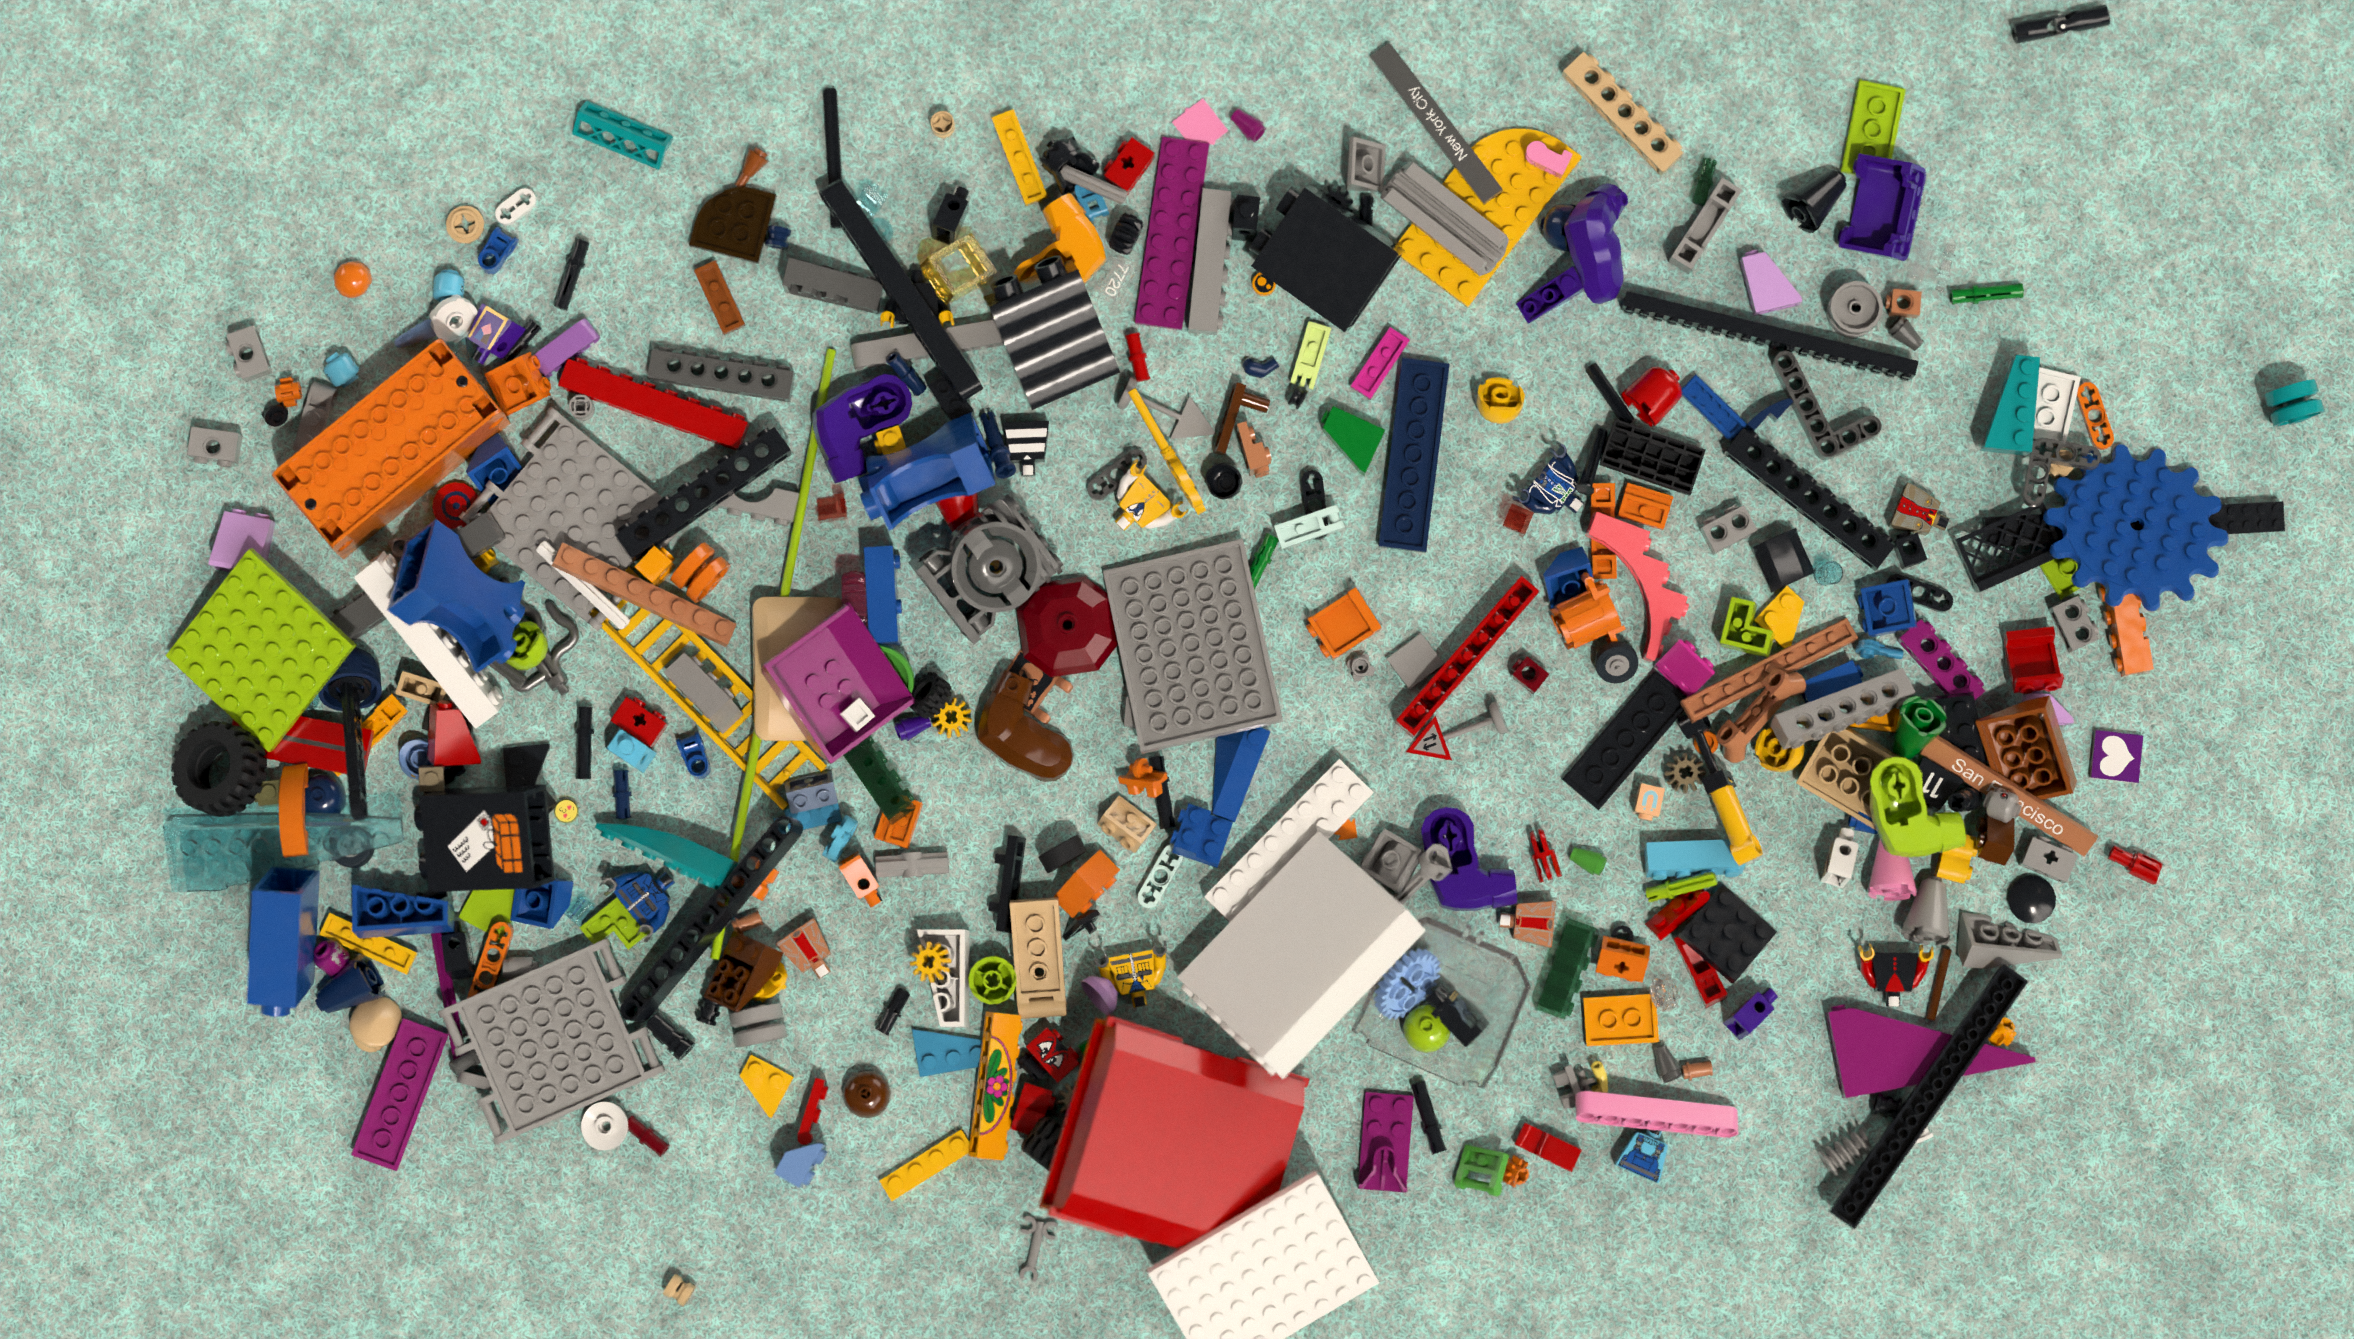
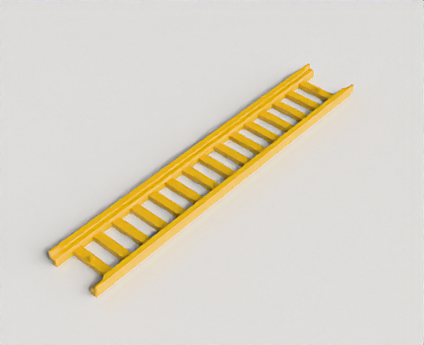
[589,567,827,810]

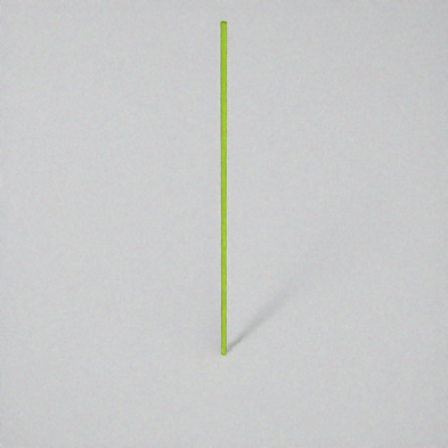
[710,349,836,960]

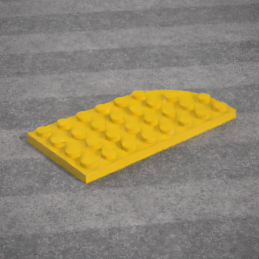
[1397,128,1582,308]

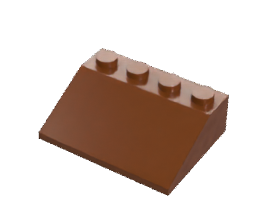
[1976,695,2077,800]

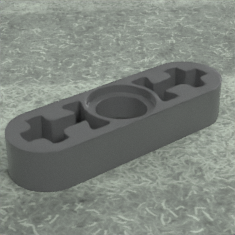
[1087,450,1147,501]

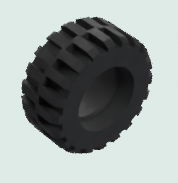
[171,721,267,817]
[1021,1116,1062,1171]

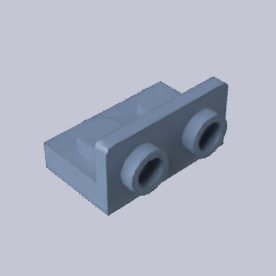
[785,770,838,814]

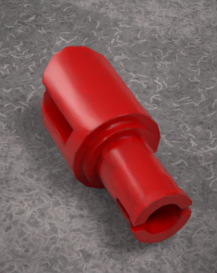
[2108,845,2163,885]

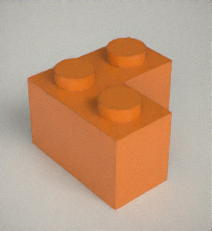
[1054,850,1120,918]

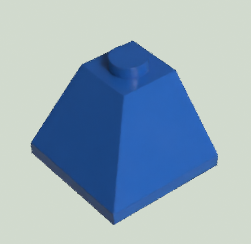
[466,433,523,505]
[1543,546,1593,609]
[510,878,574,929]

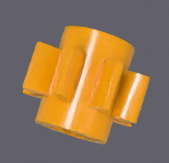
[1988,1017,2017,1046]

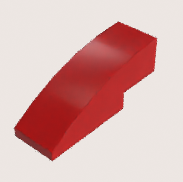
[1673,937,1728,1008]

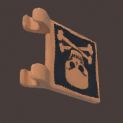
[1006,649,1073,724]

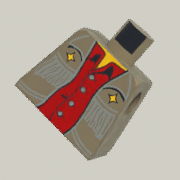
[1888,482,1950,536]

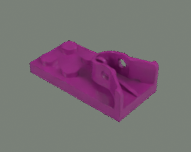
[1358,1092,1414,1193]

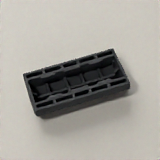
[1599,419,1706,496]

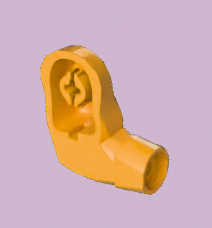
[1014,193,1107,285]

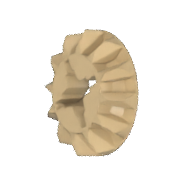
[446,206,484,244]

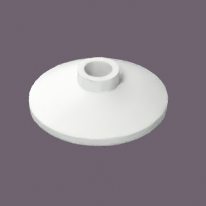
[581,1102,628,1150]

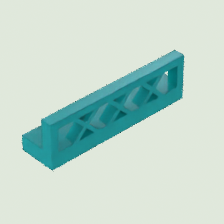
[572,100,674,170]

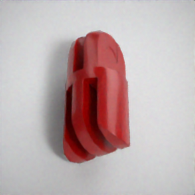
[1530,829,1562,883]

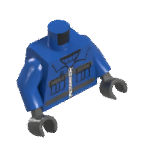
[599,871,675,942]

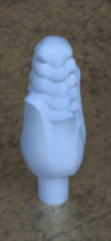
[394,319,436,348]

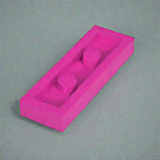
[1350,327,1410,400]

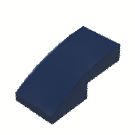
[1745,398,1793,431]

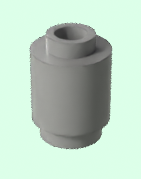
[503,957,539,980]

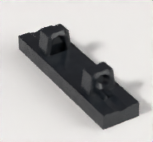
[988,835,1026,934]

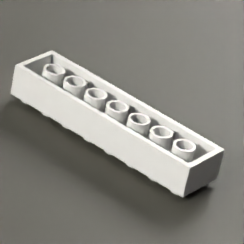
[354,551,504,729]
[1204,759,1374,923]

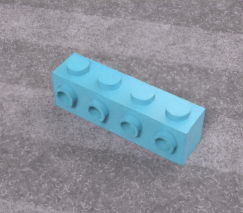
[1644,839,1745,880]

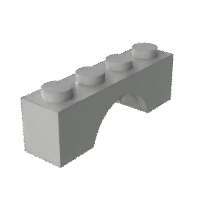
[1669,178,1742,274]
[700,476,800,526]

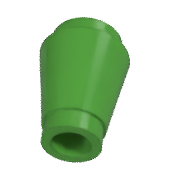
[1569,847,1607,876]

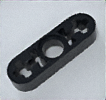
[1301,470,1328,540]
[1885,574,1953,613]

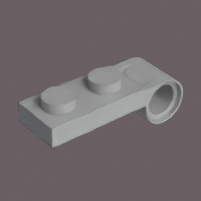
[292,382,338,451]

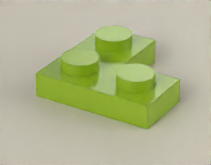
[579,897,647,950]

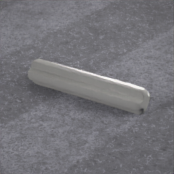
[1060,165,1127,204]

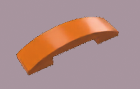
[1590,483,1617,579]
[279,764,308,858]

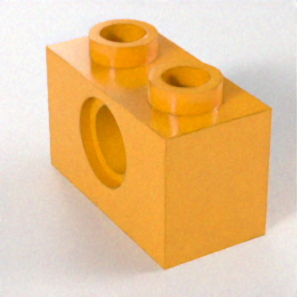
[635,546,676,587]

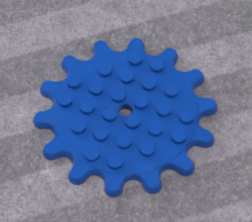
[2043,444,2229,611]

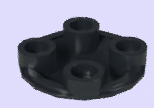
[2008,876,2056,924]

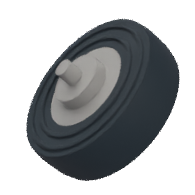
[1595,641,1638,684]

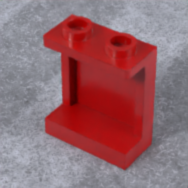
[2004,626,2064,694]

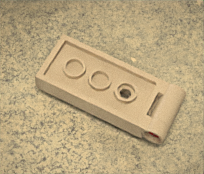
[1010,897,1067,1019]

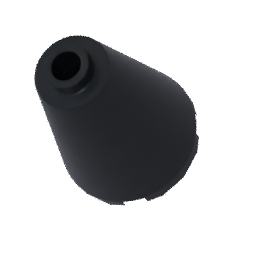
[1781,170,1847,233]

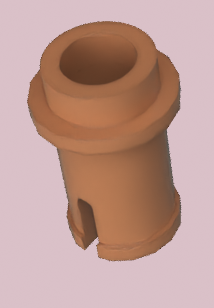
[731,910,763,935]
[1681,1060,1713,1081]

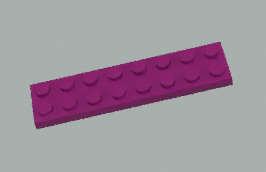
[1135,137,1210,331]

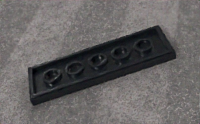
[1562,671,1687,811]

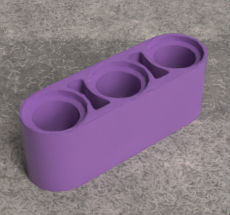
[534,318,601,378]

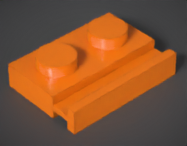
[1617,483,1674,530]
[874,793,923,849]

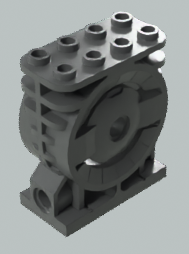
[908,493,1063,644]

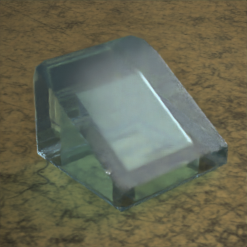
[452,337,477,367]

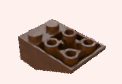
[703,931,784,1013]

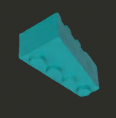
[1980,355,2040,456]

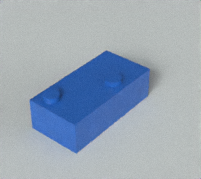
[864,546,902,647]

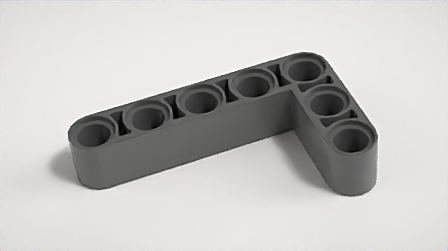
[1772,351,1882,460]

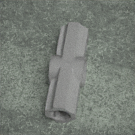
[875,852,949,878]

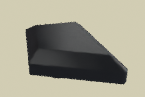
[1062,909,1100,941]

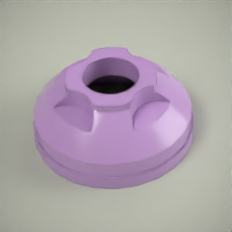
[1081,976,1118,1015]

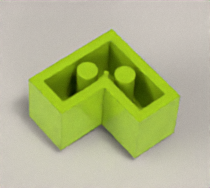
[1720,597,1775,658]

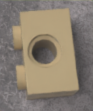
[395,671,449,705]

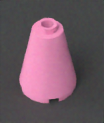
[1868,839,1917,901]

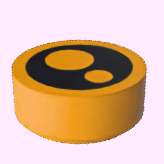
[1252,272,1276,296]

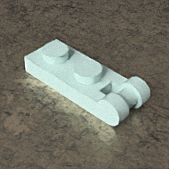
[1274,505,1345,549]

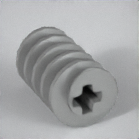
[1818,1128,1872,1176]

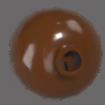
[843,1070,891,1118]

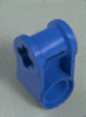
[478,227,519,274]
[675,731,711,779]

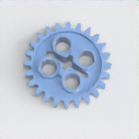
[1374,948,1441,1020]

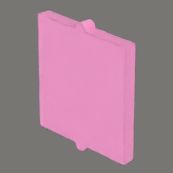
[1172,99,1228,145]

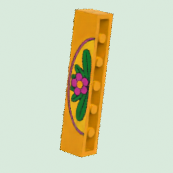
[968,1011,1023,1161]

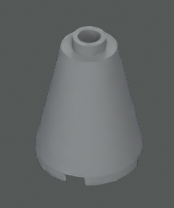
[1901,876,1950,946]

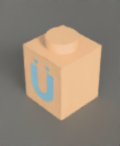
[1633,783,1665,821]

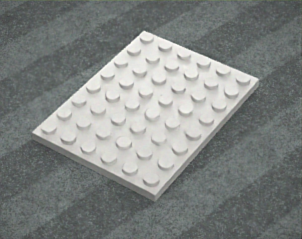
[1146,1170,1379,1339]

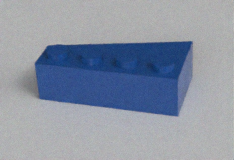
[352,885,454,938]

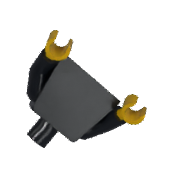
[880,270,954,328]

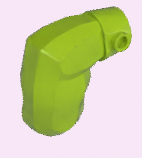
[1870,757,1966,857]

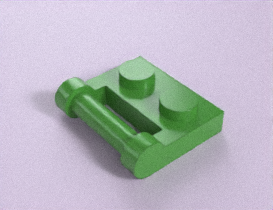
[1455,1145,1509,1197]

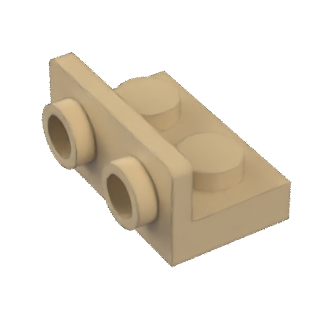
[1097,795,1157,853]

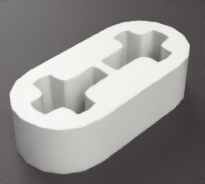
[495,188,537,226]

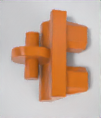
[1118,757,1168,798]

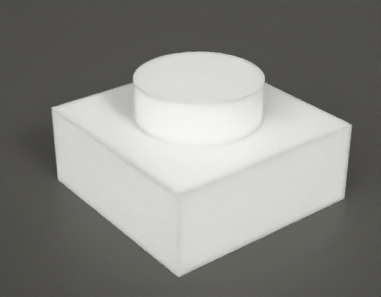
[840,698,875,732]

